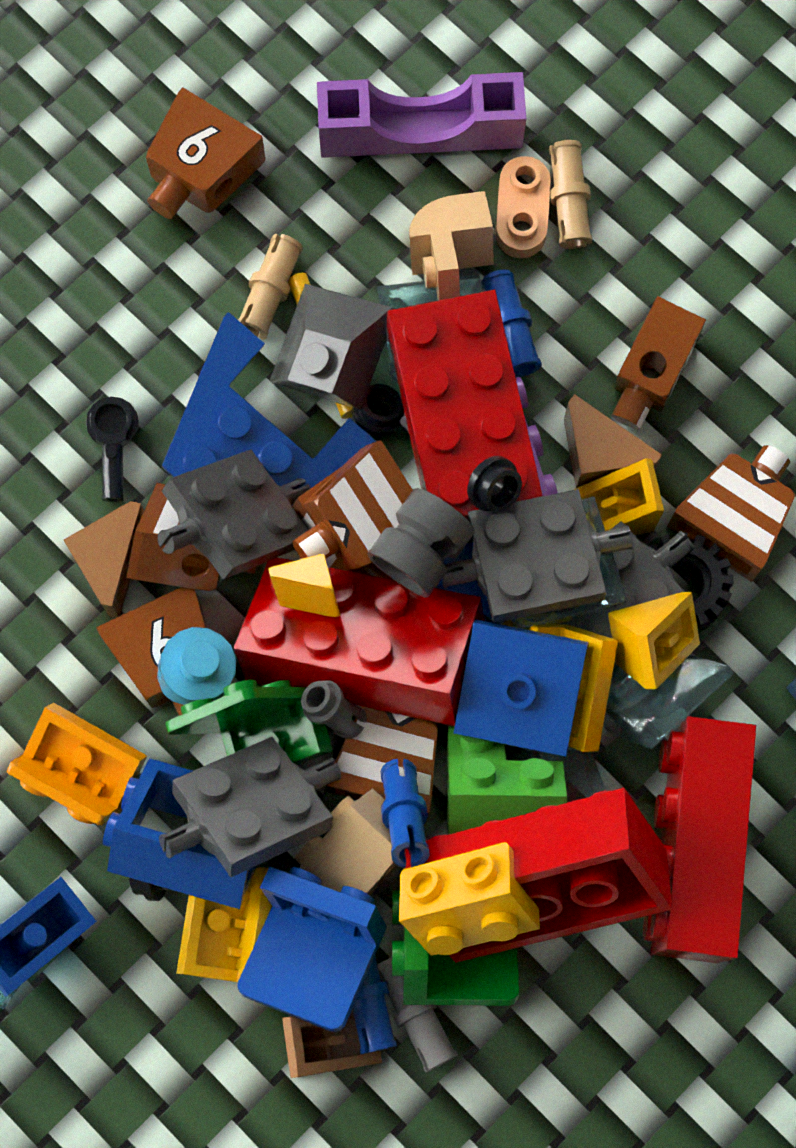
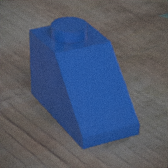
[0,877,97,997]

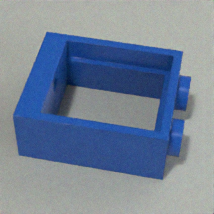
[103,758,257,909]

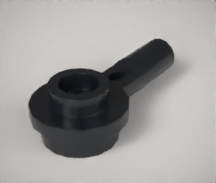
[86,396,139,502]

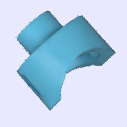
[157,627,236,705]

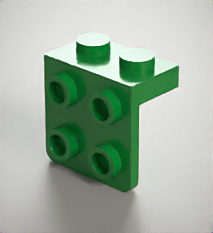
[165,680,333,765]
[392,868,519,1006]

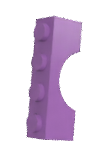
[317,72,527,158]

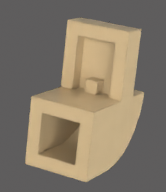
[409,191,494,300]

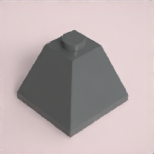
[270,284,394,410]

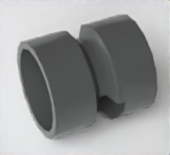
[367,488,475,598]

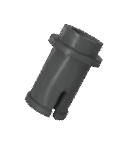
[301,680,367,739]

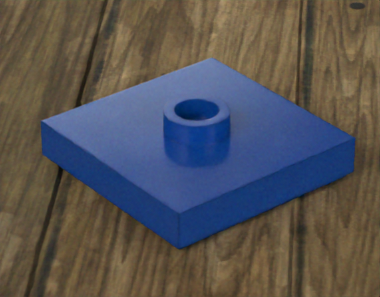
[454,620,588,757]

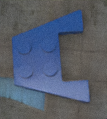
[162,312,376,506]

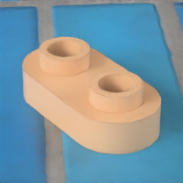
[495,156,551,258]

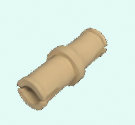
[549,140,592,249]
[237,234,303,340]

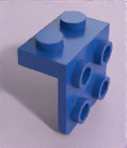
[237,866,387,1032]

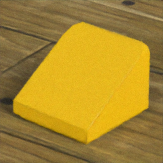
[268,554,340,617]

